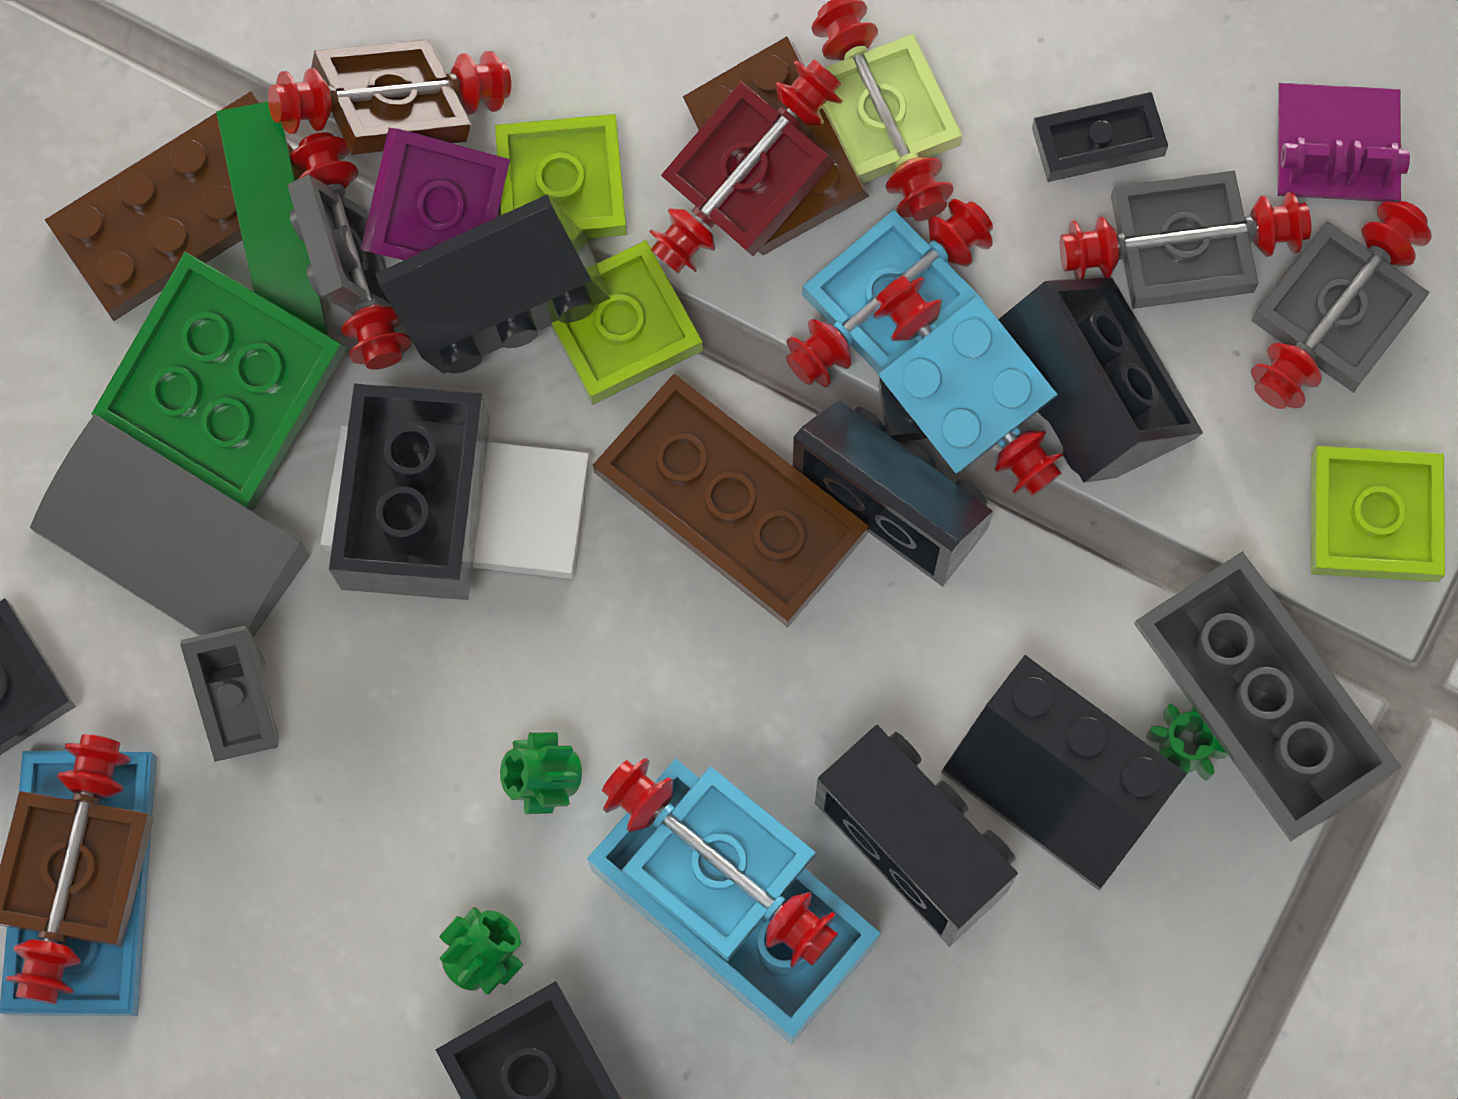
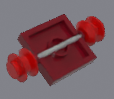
[649,59,843,274]

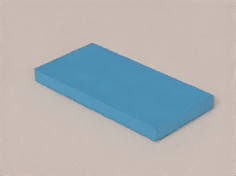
[0,751,157,1016]

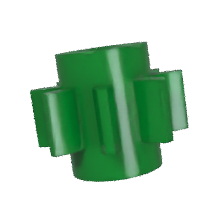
[1146,704,1228,783]
[500,732,582,814]
[439,907,523,994]

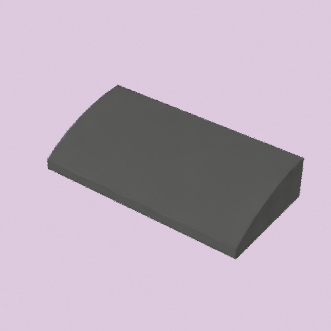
[30,414,310,637]

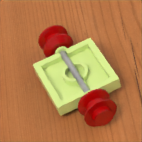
[811,0,962,221]

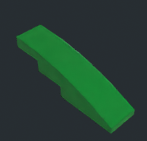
[216,101,328,335]

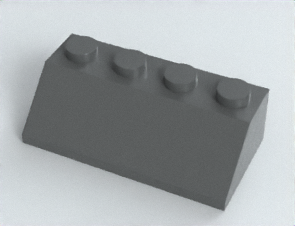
[1134,551,1401,842]

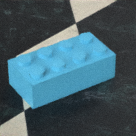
[587,758,881,1045]

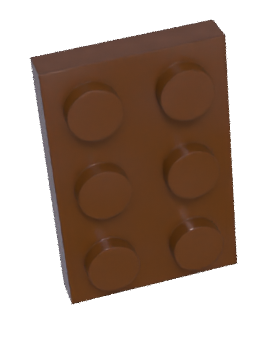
[682,36,869,255]

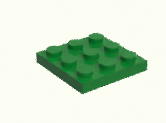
[91,252,348,510]

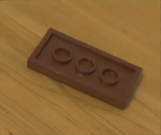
[45,91,305,322]
[593,374,869,628]

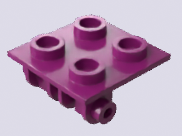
[1277,83,1410,203]

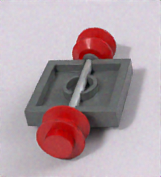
[287,132,411,370]
[1059,170,1312,309]
[1251,201,1432,409]

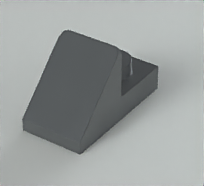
[180,625,279,762]

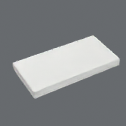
[320,425,590,579]

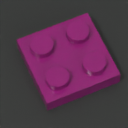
[361,128,510,261]

